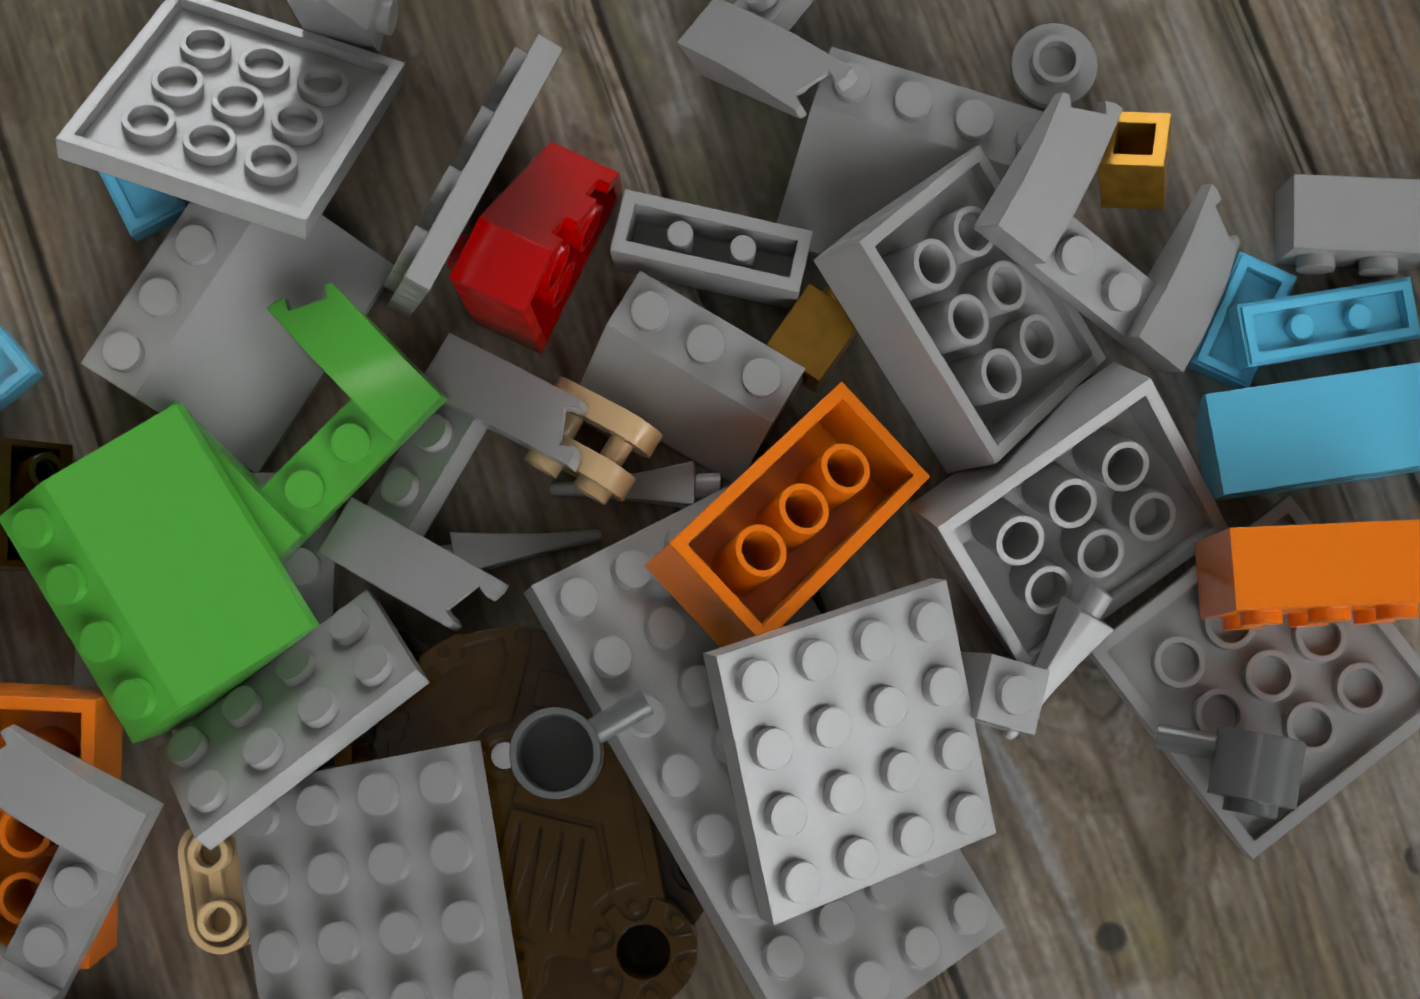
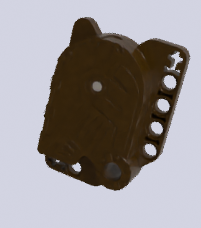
[374,625,704,999]

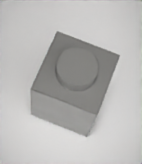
[961,651,1050,735]

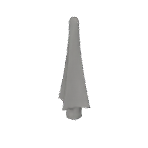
[549,461,723,508]
[440,528,603,572]
[1003,584,1114,740]

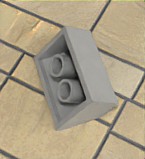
[580,271,806,484]

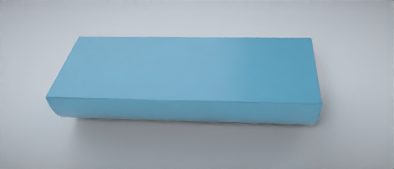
[1197,362,1420,502]

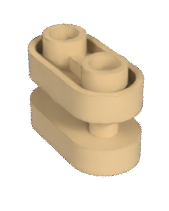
[524,376,663,506]
[178,828,250,954]

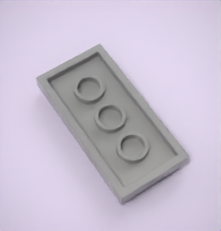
[156,589,430,850]

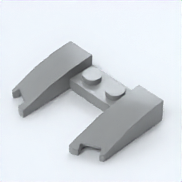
[677,0,859,119]
[973,93,1240,372]
[319,333,588,632]
[0,724,164,999]

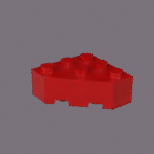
[447,142,622,354]

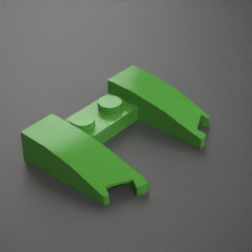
[169,283,449,564]

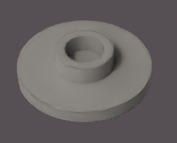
[1010,23,1098,108]

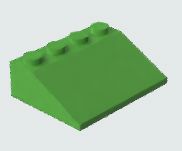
[0,403,320,744]

